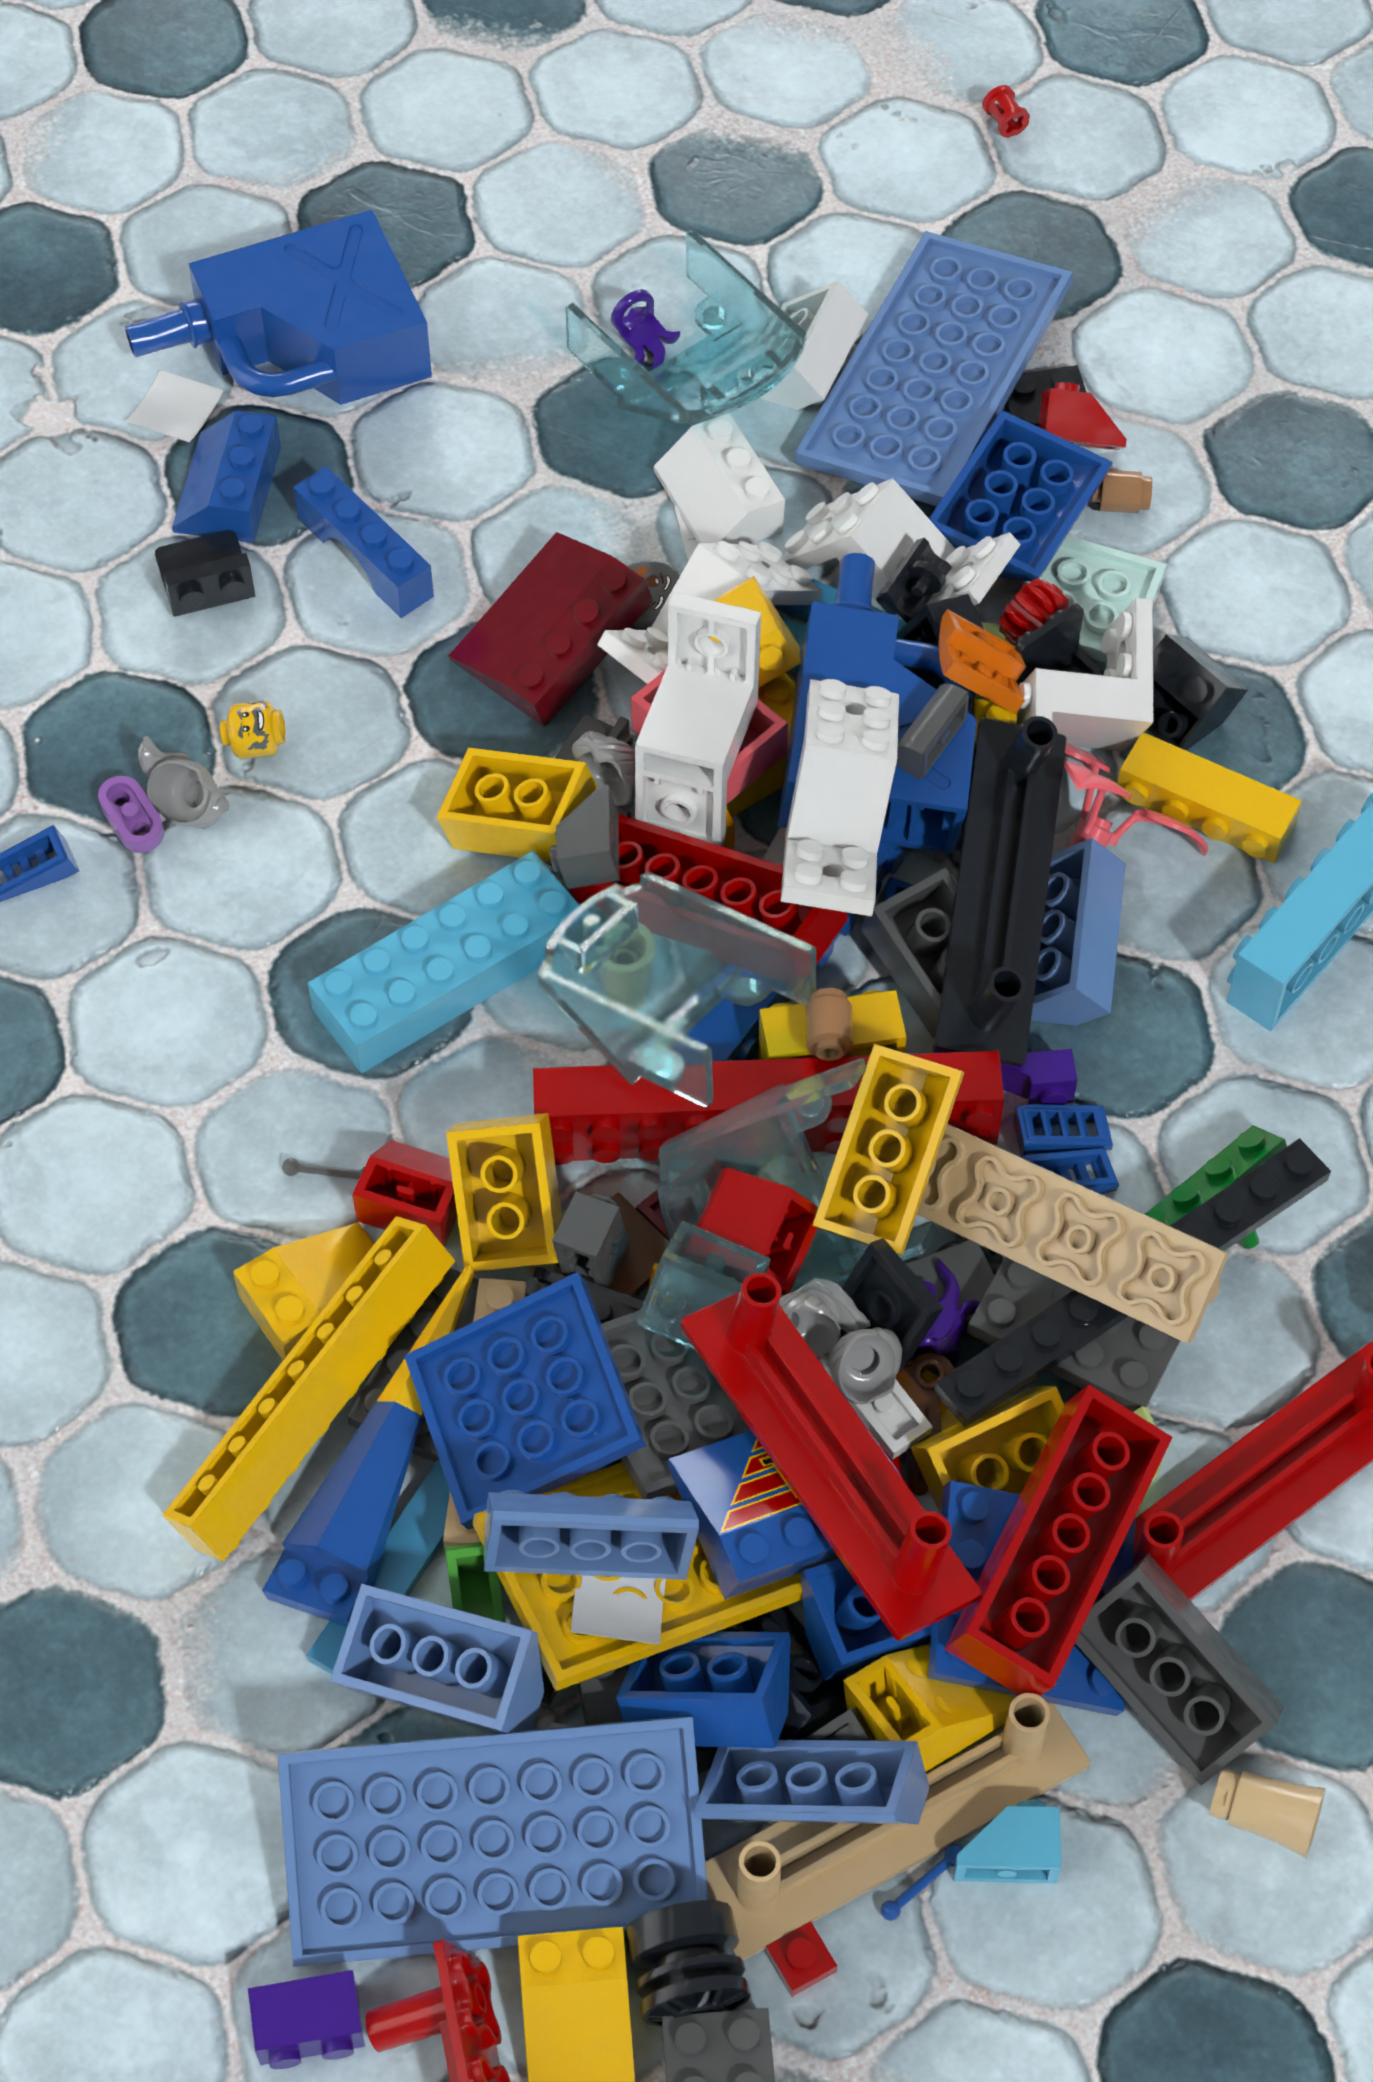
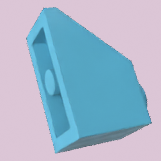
[954,1800,1061,1883]

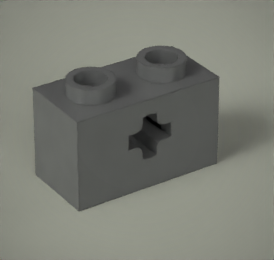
[552,1191,629,1288]

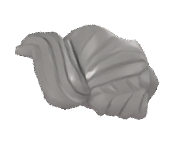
[571,731,635,806]
[138,736,230,829]
[779,1278,871,1357]
[817,1327,902,1404]

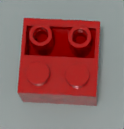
[352,1140,457,1247]
[686,1168,818,1295]

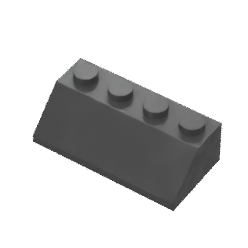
[1075,1553,1284,1785]

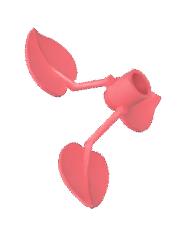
[1064,742,1208,856]

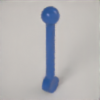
[880,1844,963,1921]

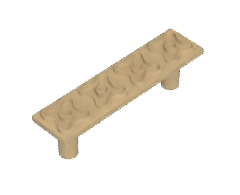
[917,1123,1228,1343]
[705,1693,1090,1961]

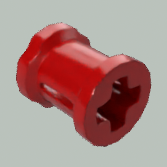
[982,85,1030,138]

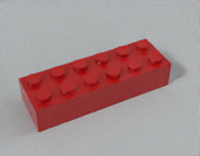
[570,814,848,984]
[944,1384,1173,1696]

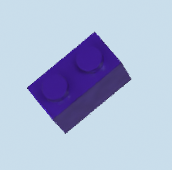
[248,1970,365,2069]

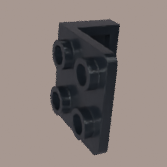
[155,530,256,617]
[1014,603,1104,686]

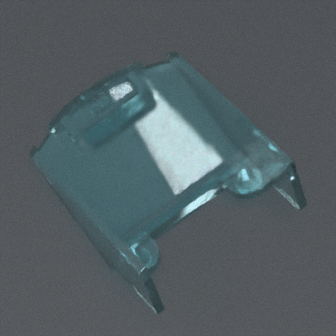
[565,230,806,424]
[538,872,816,1108]
[657,1058,937,1297]

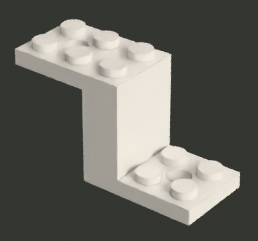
[781,478,1021,620]
[597,540,823,684]
[635,592,761,846]
[1017,598,1153,751]
[781,679,899,916]

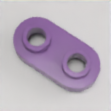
[98,776,164,853]

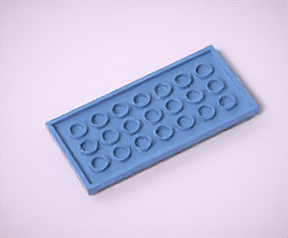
[795,231,1073,506]
[277,1716,708,1967]

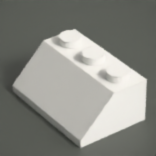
[739,281,868,410]
[654,413,785,544]

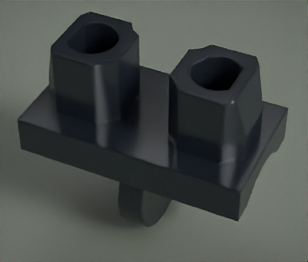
[876,537,952,624]

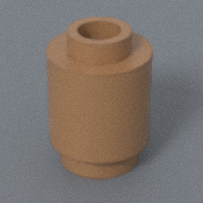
[1091,470,1152,514]
[806,988,853,1061]

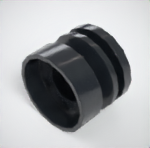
[624,1900,751,2026]

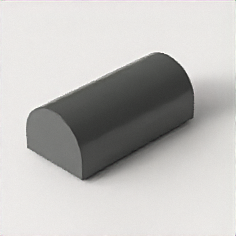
[896,684,969,780]

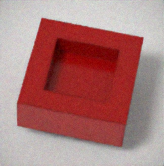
[765,1921,837,1997]

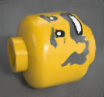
[220,700,286,759]

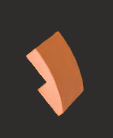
[939,609,1026,714]

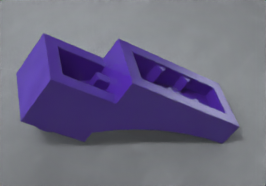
[932,1045,1078,1105]

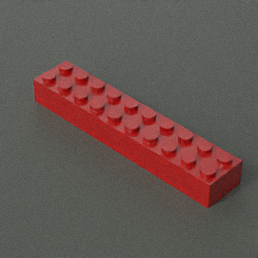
[533,1051,1004,1165]

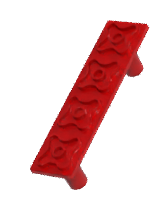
[680,1273,982,1641]
[1133,1341,1373,1601]
[365,1939,510,2082]

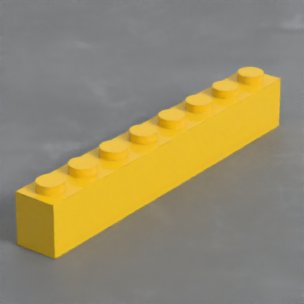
[162,1216,455,1562]

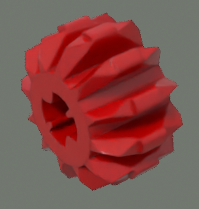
[999,578,1069,645]

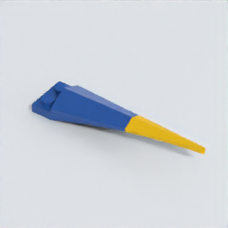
[262,1264,474,1627]

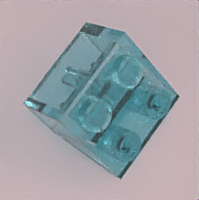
[636,1220,771,1350]

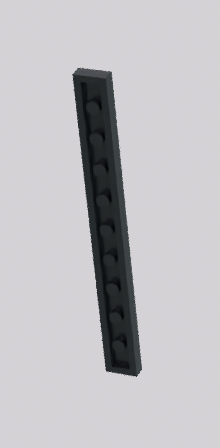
[934,1138,1331,1428]

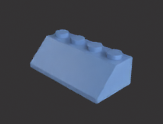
[1031,838,1126,1026]
[484,1490,699,1580]
[330,1583,544,1734]
[694,1740,930,1824]

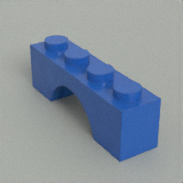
[293,466,434,618]

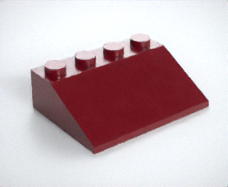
[448,532,653,727]

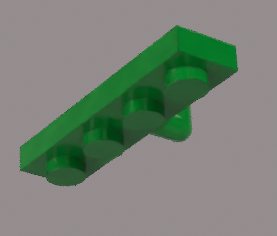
[1144,1125,1287,1249]

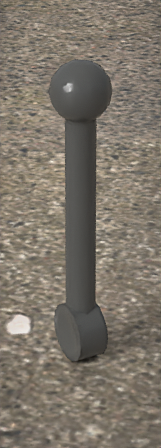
[282,1158,365,1179]

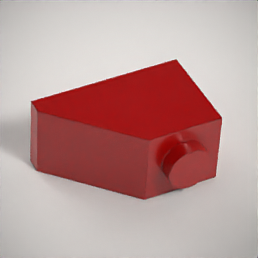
[1039,382,1127,451]

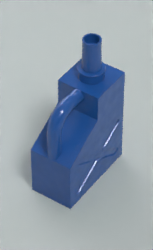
[125,209,432,405]
[777,553,977,855]

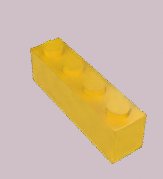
[1116,732,1302,864]

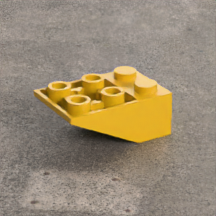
[843,1644,1017,1772]

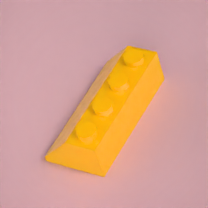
[813,1044,965,1255]

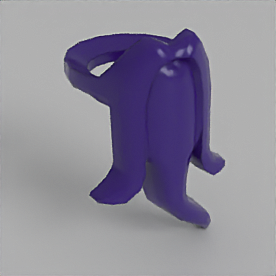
[611,289,681,380]
[913,1259,980,1365]

